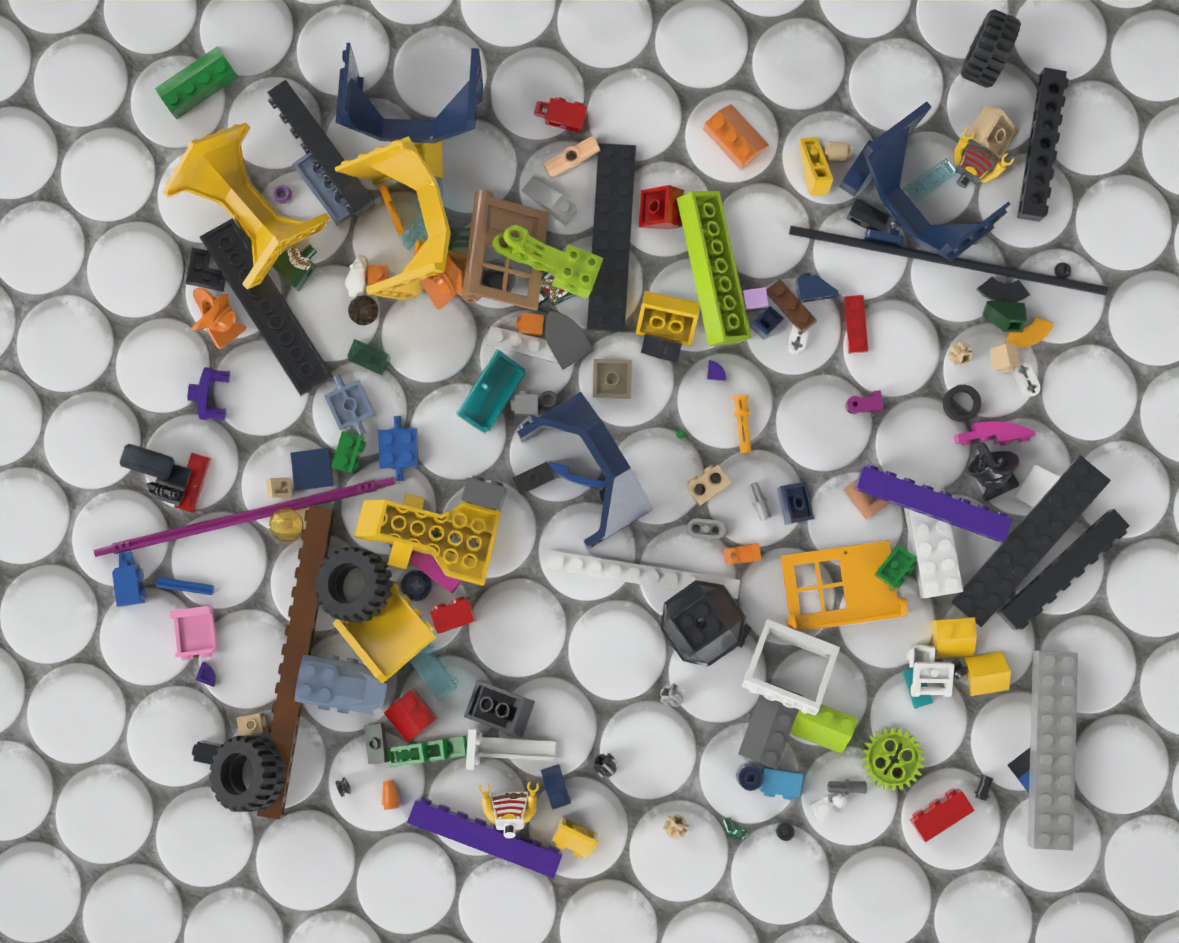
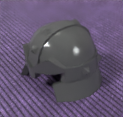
[480,259,515,292]

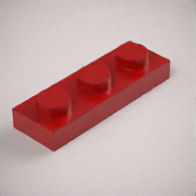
[843,295,868,354]
[174,452,211,513]

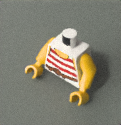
[479,782,540,838]

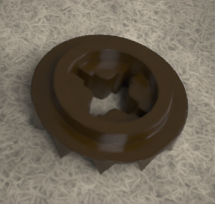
[348,295,379,326]

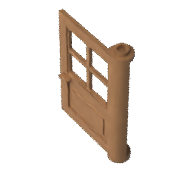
[461,190,549,311]

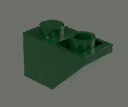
[983,301,1027,333]

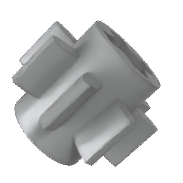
[660,683,684,709]

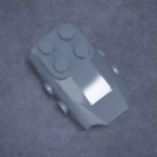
[295,654,388,714]

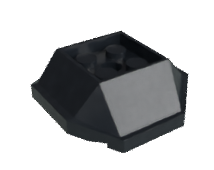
[661,580,747,667]

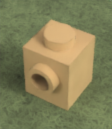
[989,343,1021,373]
[236,712,268,736]

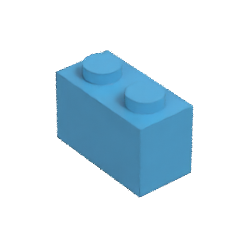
[759,767,803,800]

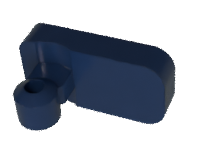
[864,220,904,246]

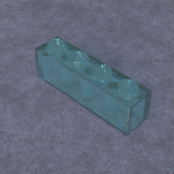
[410,642,458,702]

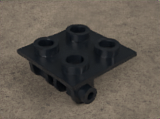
[146,464,192,506]

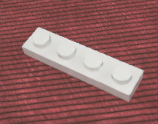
[486,326,558,364]

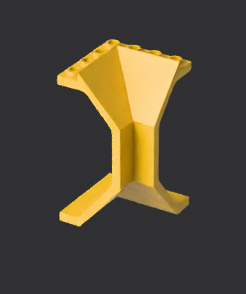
[163,122,331,290]
[335,136,451,300]

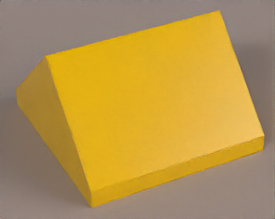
[964,651,1011,696]

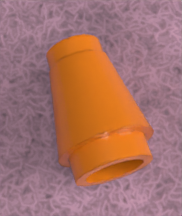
[382,780,401,810]

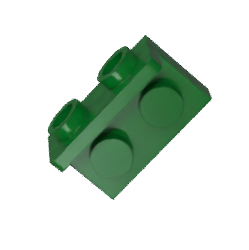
[331,431,366,474]
[875,544,917,592]

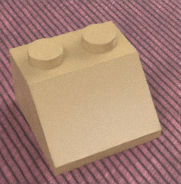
[967,106,1018,162]

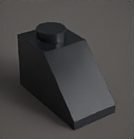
[641,334,682,363]

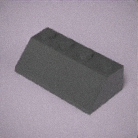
[738,681,803,770]

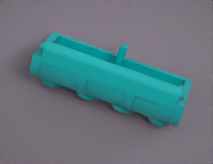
[456,349,526,433]

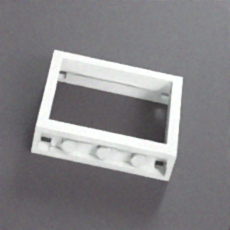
[742,619,840,715]

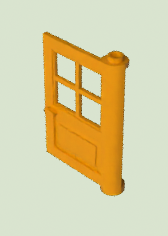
[780,540,908,631]

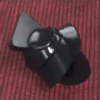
[966,442,1020,501]

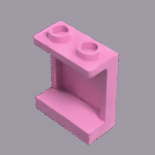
[170,606,218,660]

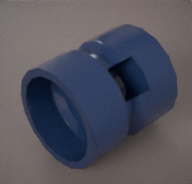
[736,763,764,791]

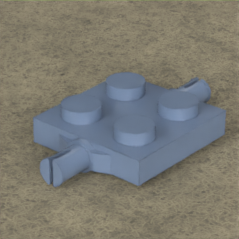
[324,374,376,436]

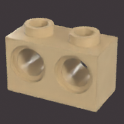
[686,465,731,507]

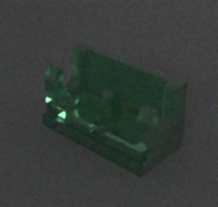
[347,339,391,376]

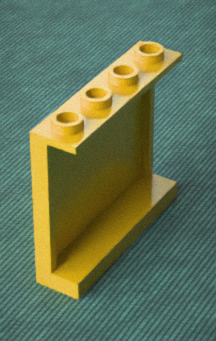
[333,581,436,684]

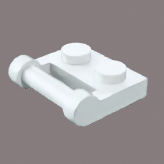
[911,662,954,697]

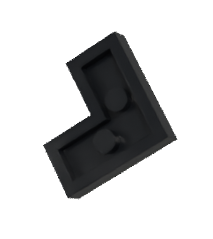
[185,247,226,292]

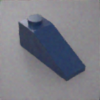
[839,140,872,197]

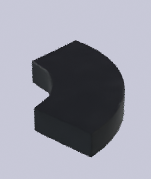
[976,277,1031,302]

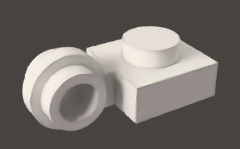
[809,793,848,823]

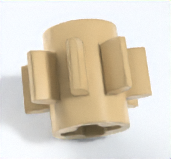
[948,341,973,365]
[663,814,689,839]

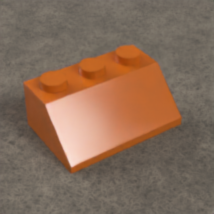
[703,104,769,170]

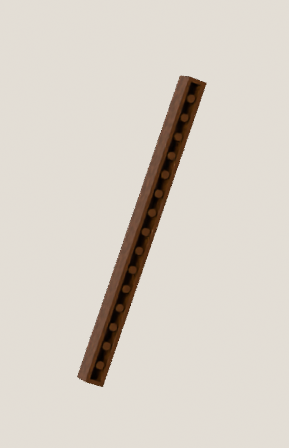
[257,506,335,819]

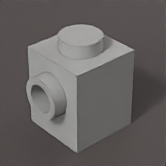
[511,391,538,416]

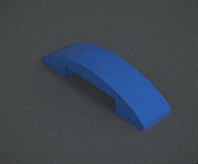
[549,462,606,488]

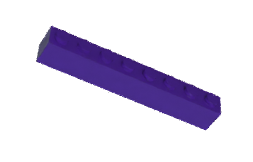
[854,464,1012,543]
[407,797,562,878]

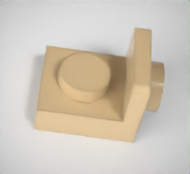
[266,478,292,499]

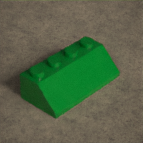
[155,47,239,119]

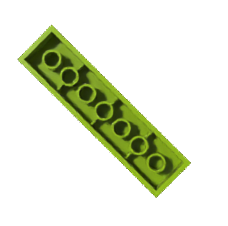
[677,191,752,346]

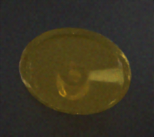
[269,508,304,542]

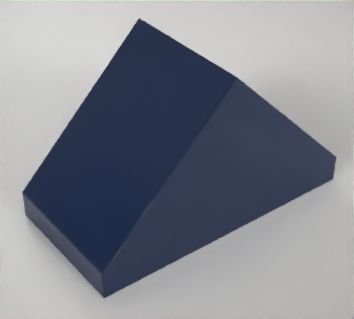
[750,306,784,340]

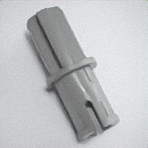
[748,482,772,521]

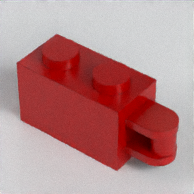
[534,97,587,134]

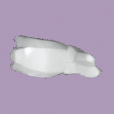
[345,255,368,297]

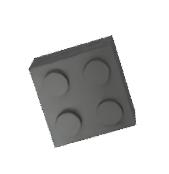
[461,475,507,512]

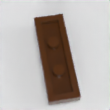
[766,279,817,334]

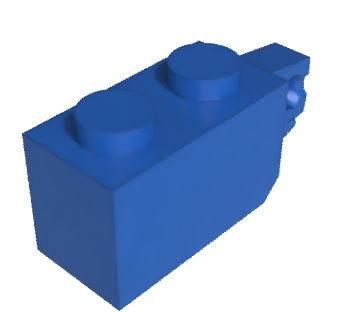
[112,551,147,607]

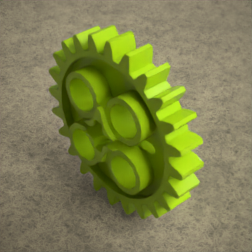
[860,727,925,791]

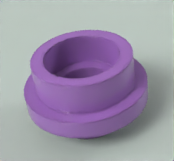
[273,185,292,204]

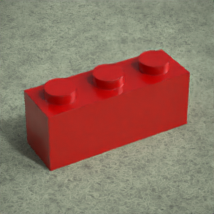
[909,788,975,842]

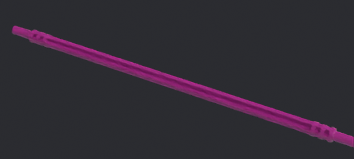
[94,477,395,557]

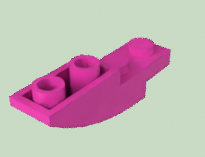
[954,421,1036,446]

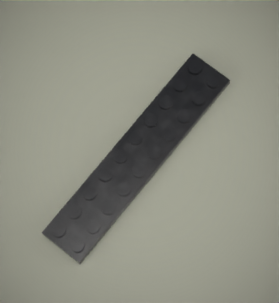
[587,143,636,333]
[199,218,333,397]
[951,455,1111,628]

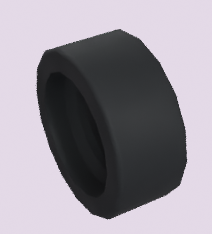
[942,384,981,422]

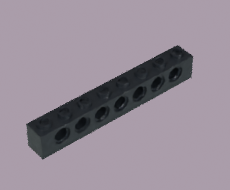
[1017,67,1069,222]

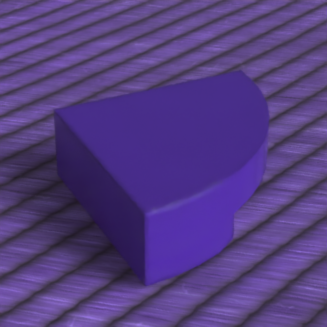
[707,360,726,381]
[195,662,216,687]

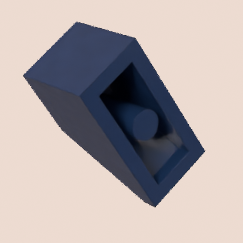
[795,273,839,303]
[541,764,571,810]

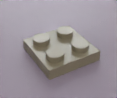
[593,359,632,399]

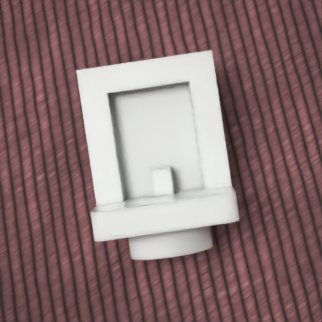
[906,645,936,668]

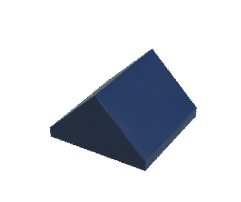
[777,482,814,525]

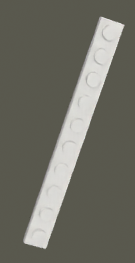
[547,551,740,599]

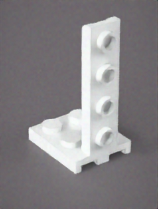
[466,726,556,770]

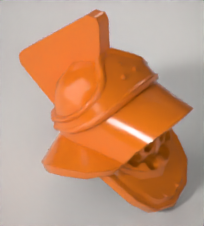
[420,253,466,310]
[191,287,247,349]

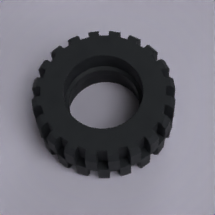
[961,9,1021,88]
[315,547,393,623]
[209,736,286,812]

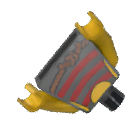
[954,127,1014,188]

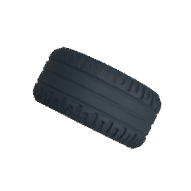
[119,443,174,480]

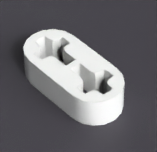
[787,325,810,354]
[1013,362,1040,397]

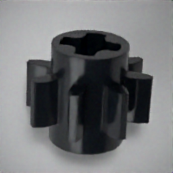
[593,753,618,778]

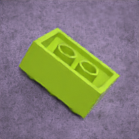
[790,701,858,754]

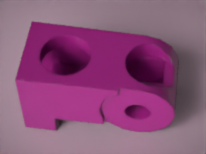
[845,390,883,414]

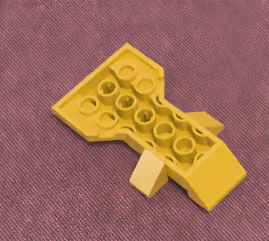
[354,493,501,586]

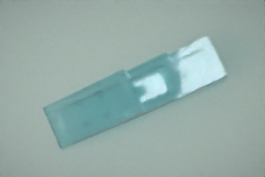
[881,158,957,220]

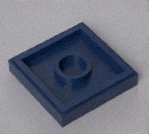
[290,448,334,491]

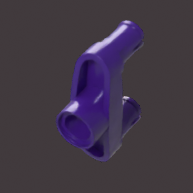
[187,367,230,421]

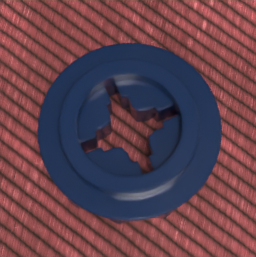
[401,570,432,601]

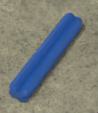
[157,577,214,595]

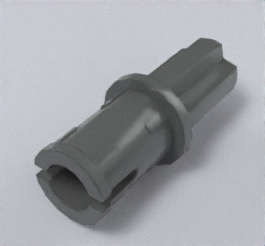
[827,779,867,795]

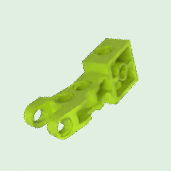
[492,225,603,299]

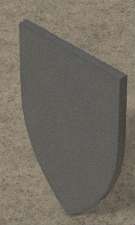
[545,311,593,370]

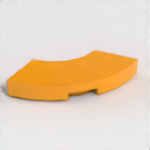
[379,184,405,235]
[1005,317,1054,349]

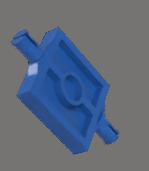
[378,416,419,481]

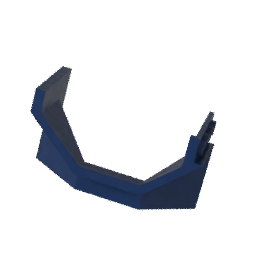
[335,43,483,143]
[863,101,1011,261]
[517,392,653,550]

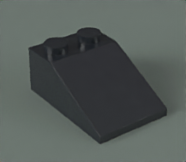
[464,680,535,738]

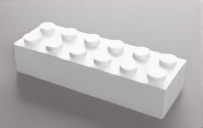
[904,477,963,598]

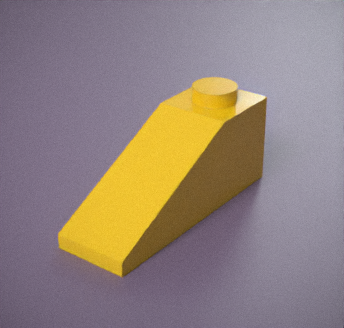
[799,137,833,196]

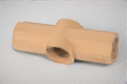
[543,136,600,179]

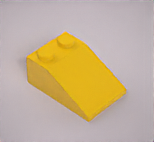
[552,817,598,858]

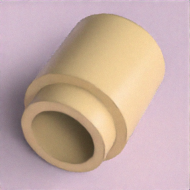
[824,141,852,162]

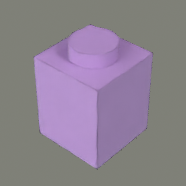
[742,287,769,312]

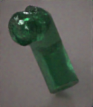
[721,817,748,841]

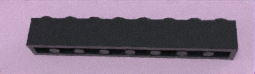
[267,79,376,218]
[997,509,1130,630]

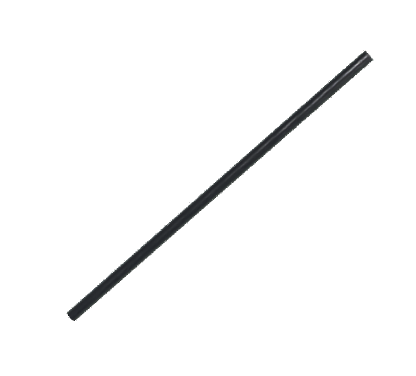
[789,225,1108,296]

